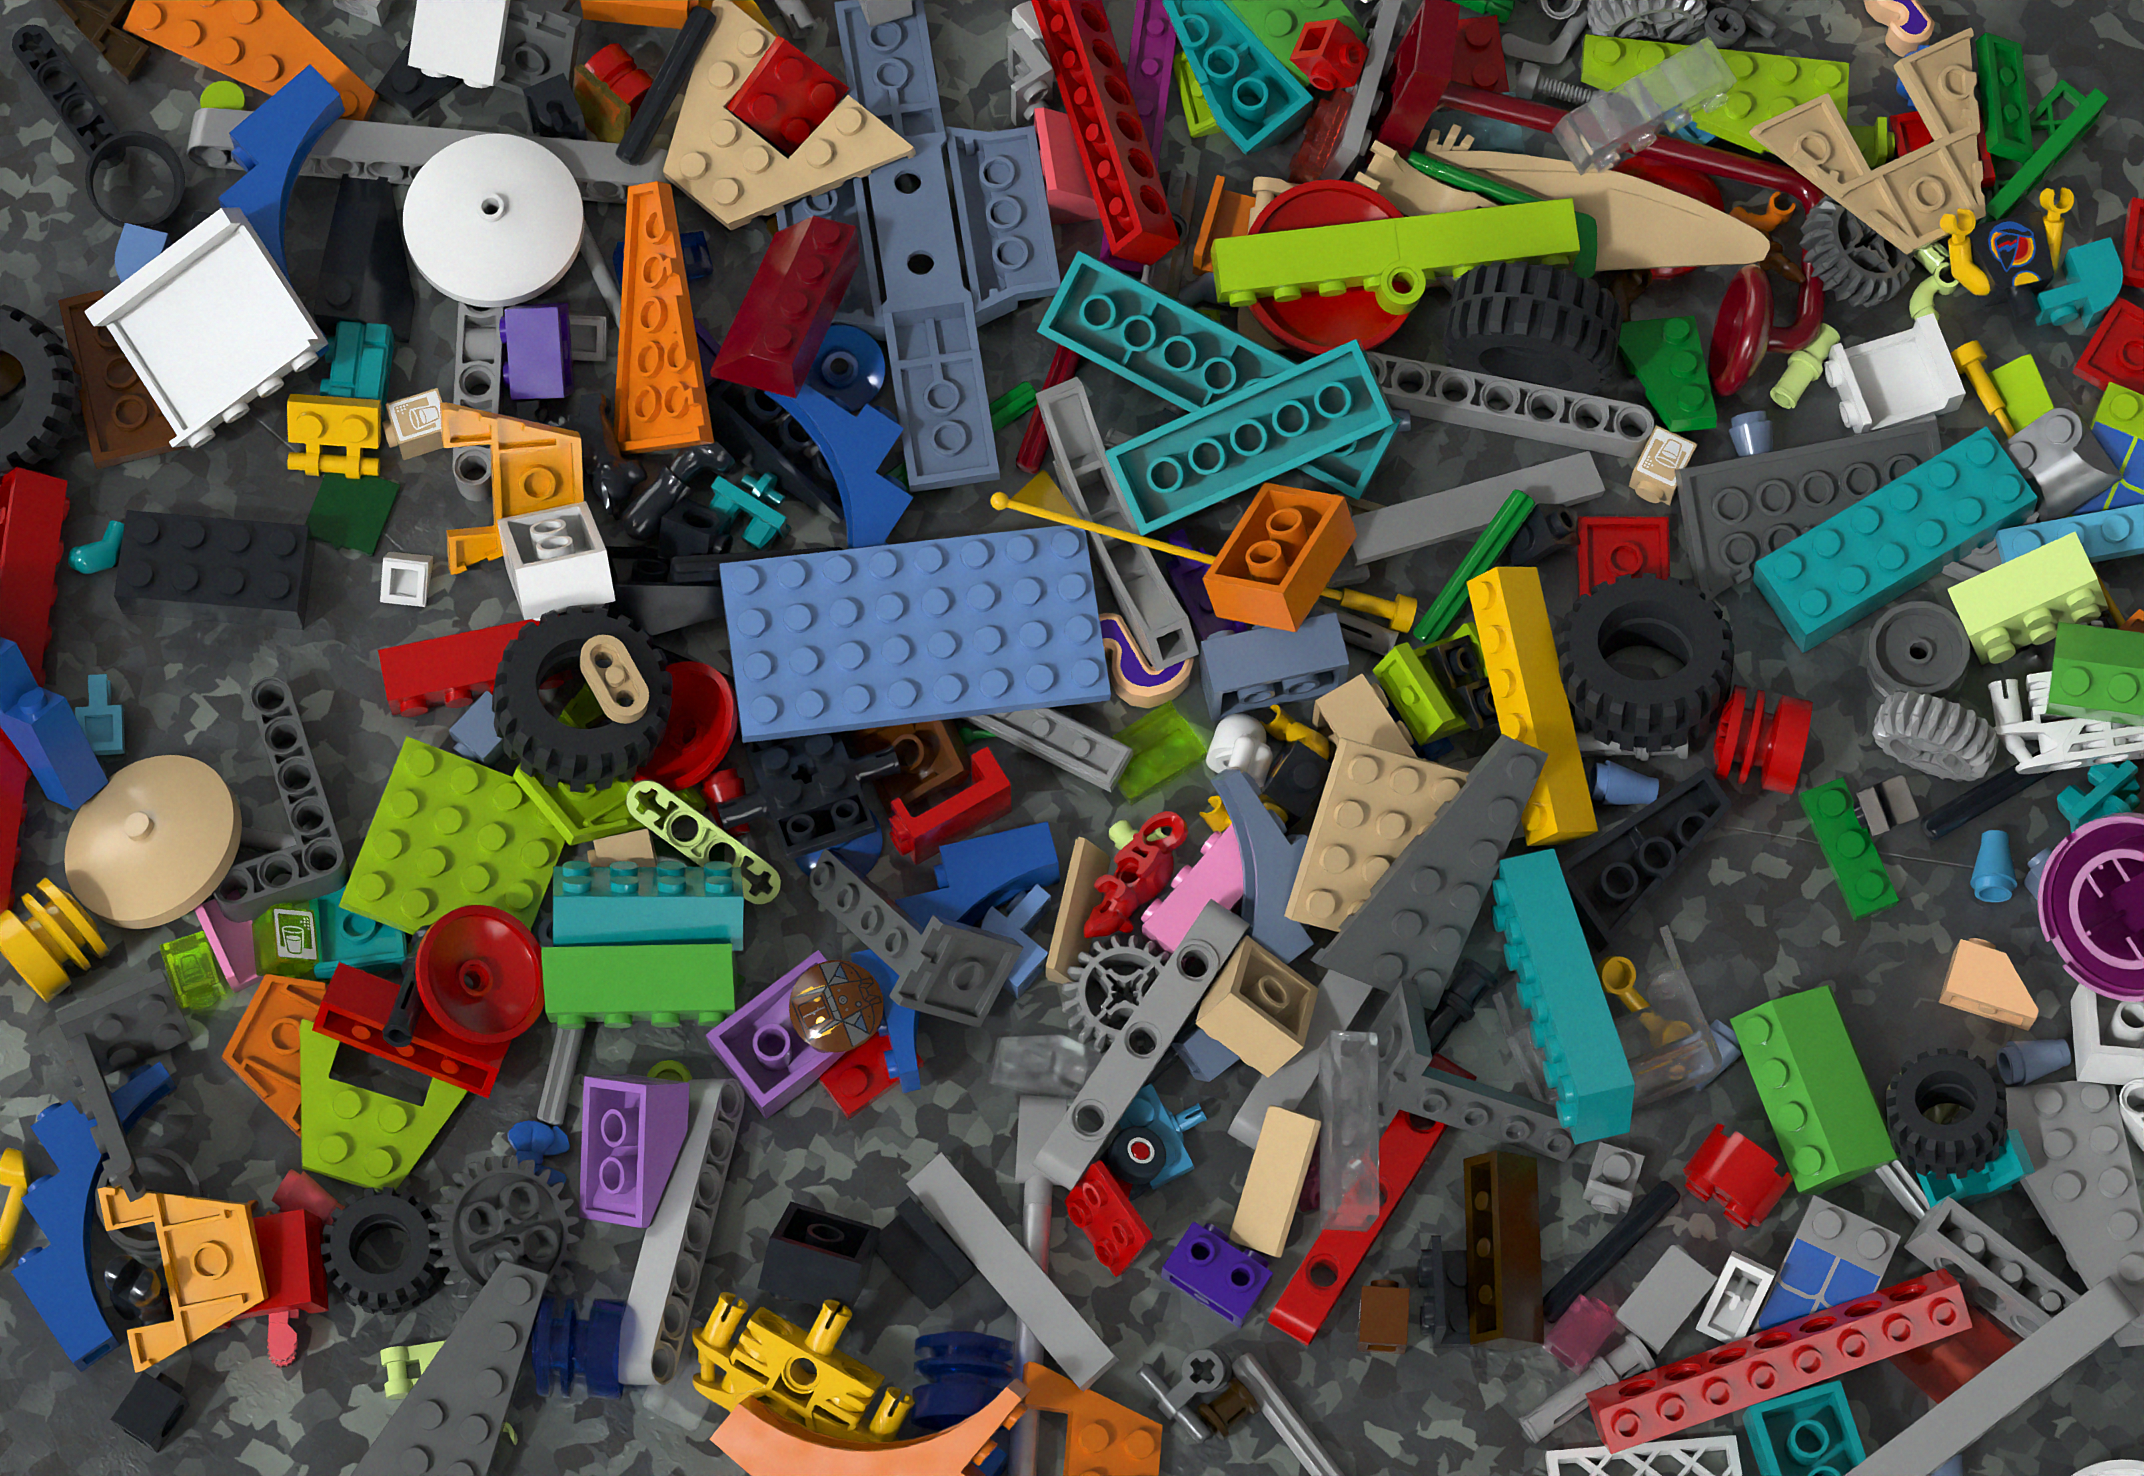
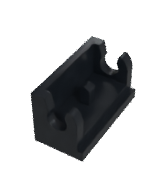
[522,73,588,141]

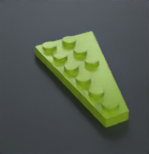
[1580,34,1849,166]

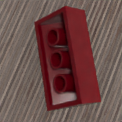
[710,216,860,399]

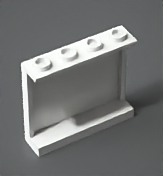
[84,207,328,449]

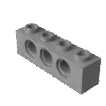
[1904,1196,2081,1339]

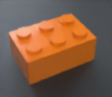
[1202,482,1357,633]

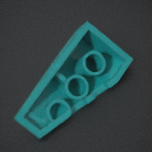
[1162,0,1314,156]

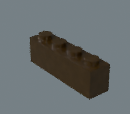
[1463,1150,1544,1352]

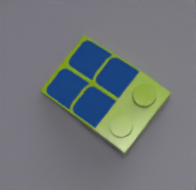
[2065,382,2144,518]

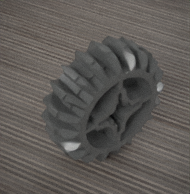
[1799,195,1916,308]

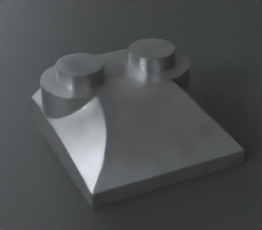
[2001,401,2123,522]

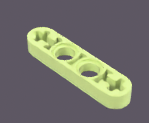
[626,779,781,904]

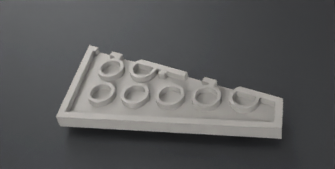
[2005,1080,2144,1347]

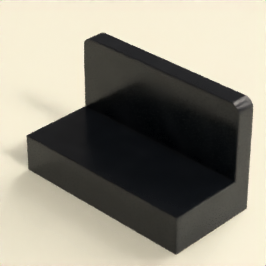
[875,1196,973,1311]

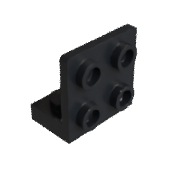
[1417,1235,1477,1348]

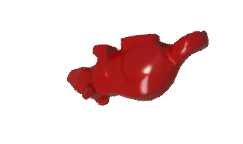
[1084,811,1188,938]

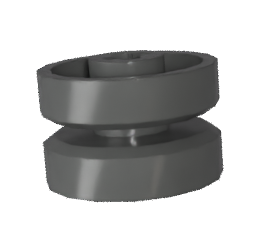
[1867,601,1970,704]
[95,1145,204,1259]

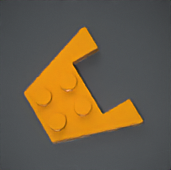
[440,402,584,575]
[98,1186,269,1373]

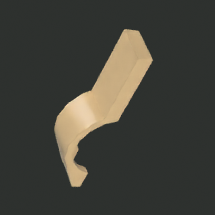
[1354,140,1498,217]

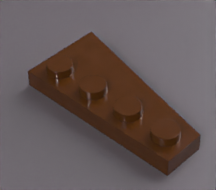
[58,290,185,469]

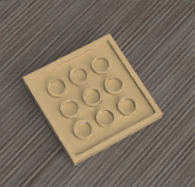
[1284,737,1470,932]

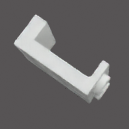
[408,0,510,88]
[1824,313,1966,435]

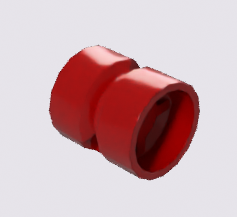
[578,43,654,128]

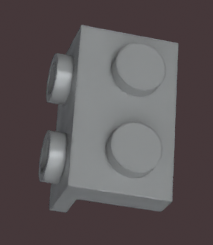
[1008,28,1053,127]

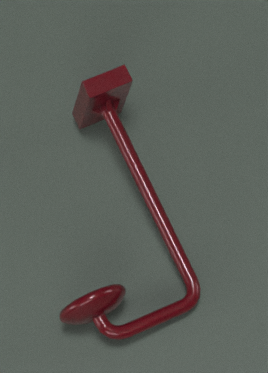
[1365,0,1827,397]

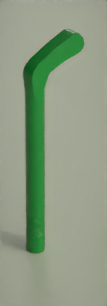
[1407,150,1597,279]

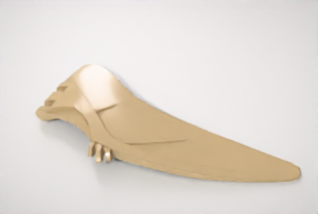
[1237,123,1770,352]

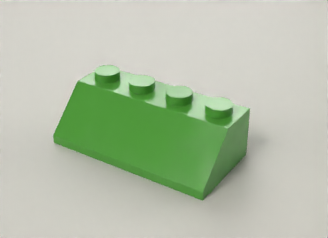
[2046,622,2144,727]
[542,944,738,1029]
[1730,985,1901,1195]

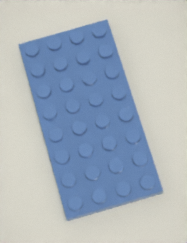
[719,525,1111,743]

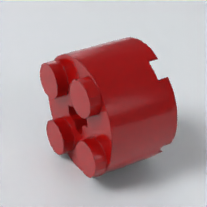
[1683,1123,1794,1231]

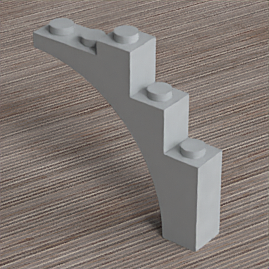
[1035,377,1199,671]

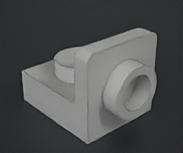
[1582,1142,1645,1214]

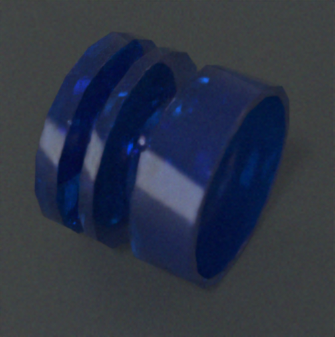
[532,1296,627,1401]
[911,1331,1014,1431]

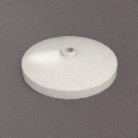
[403,134,584,307]

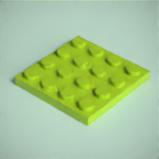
[339,736,565,935]

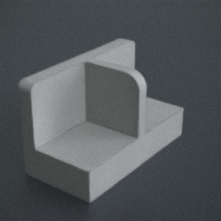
[1615,1245,1718,1361]

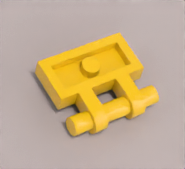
[287,394,381,479]

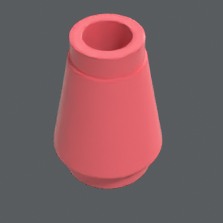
[271,1169,346,1227]

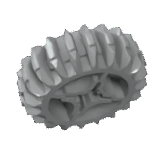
[1587,0,1707,43]
[1872,691,1999,782]
[1062,935,1171,1055]

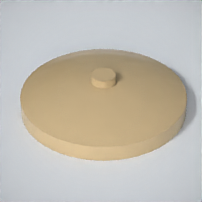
[64,755,242,929]

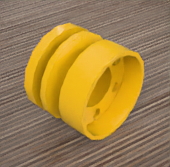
[0,878,109,1003]

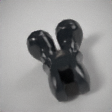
[621,438,737,541]
[104,1255,174,1326]

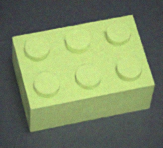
[1947,532,2109,665]

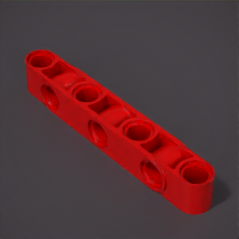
[1267,1052,1477,1347]

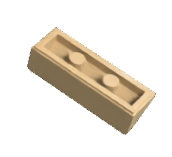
[1046,837,1110,984]
[1229,1105,1322,1258]

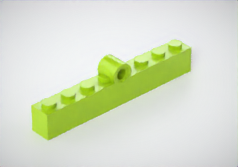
[1210,198,1580,315]

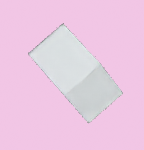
[1695,1251,1776,1344]

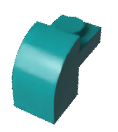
[2035,237,2123,330]
[1915,1128,2035,1208]

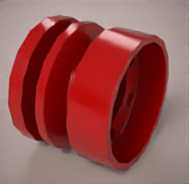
[1713,684,1813,795]

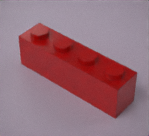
[378,615,573,717]
[312,962,512,1098]

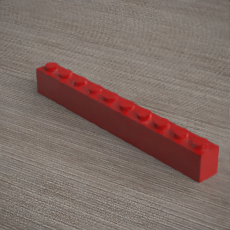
[0,467,70,914]

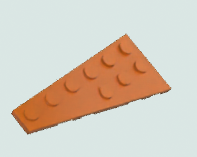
[122,0,380,122]
[613,181,714,455]

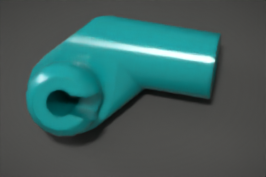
[68,520,125,574]

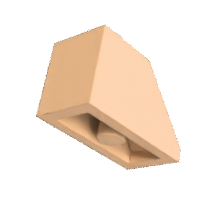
[1939,938,2039,1031]

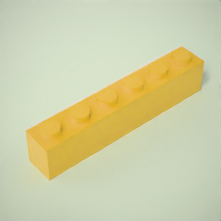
[1467,567,1598,846]

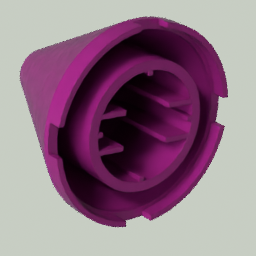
[2038,812,2144,1002]

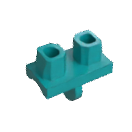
[709,472,792,551]
[2057,759,2141,833]

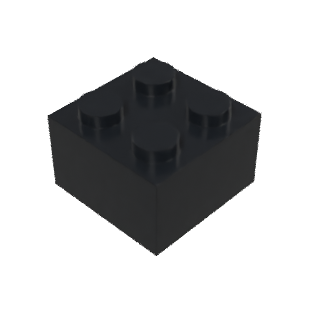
[757,1201,881,1315]

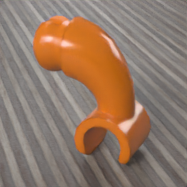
[1729,191,1796,232]

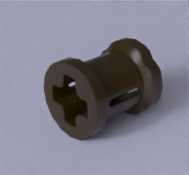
[1197,1377,1260,1441]

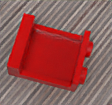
[888,746,1012,866]
[218,1209,329,1329]

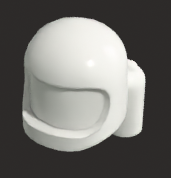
[1206,713,1273,787]

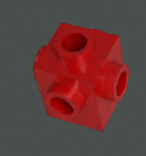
[1289,19,1370,91]

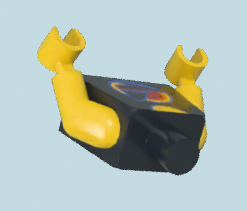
[1940,187,2074,323]
[1199,704,1332,832]

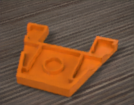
[221,974,329,1139]
[1022,1361,1163,1476]

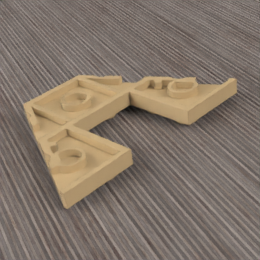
[663,0,916,230]
[1749,27,1986,255]

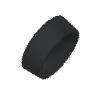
[85,131,185,228]

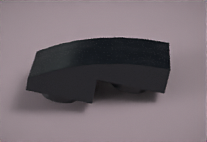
[1426,635,1499,731]

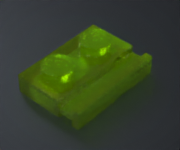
[1110,700,1208,806]

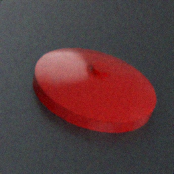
[1248,179,1411,357]

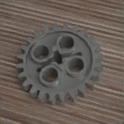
[428,1155,580,1300]

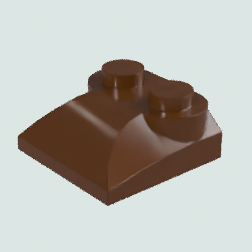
[850,719,971,816]

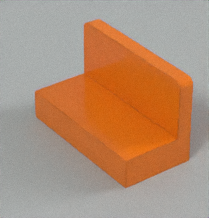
[1192,175,1256,276]

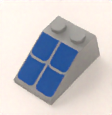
[1750,1195,1901,1335]

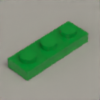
[1975,32,2034,163]
[1798,777,1900,922]

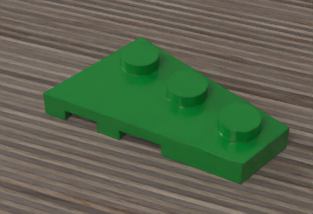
[1618,315,1717,432]

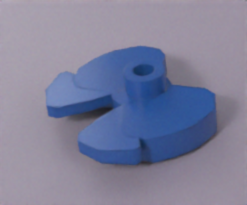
[507,1120,570,1194]

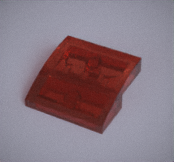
[1887,1298,2016,1404]

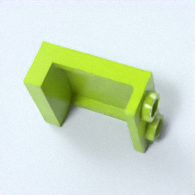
[1372,621,1488,746]

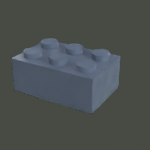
[1199,611,1349,721]

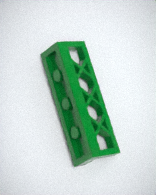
[1975,79,2109,225]

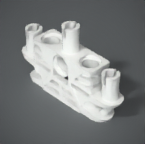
[1988,621,2144,774]

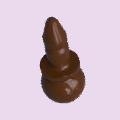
[1753,228,1806,284]

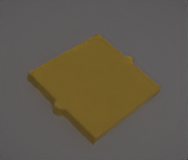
[574,64,631,144]

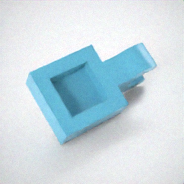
[75,674,125,755]

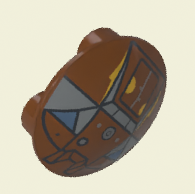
[789,960,884,1053]

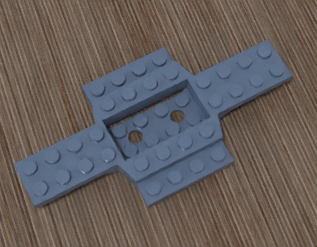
[776,0,1061,493]

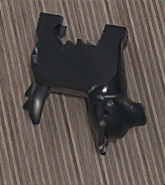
[516,393,648,520]

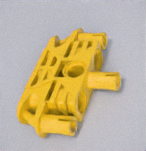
[692,1292,915,1442]

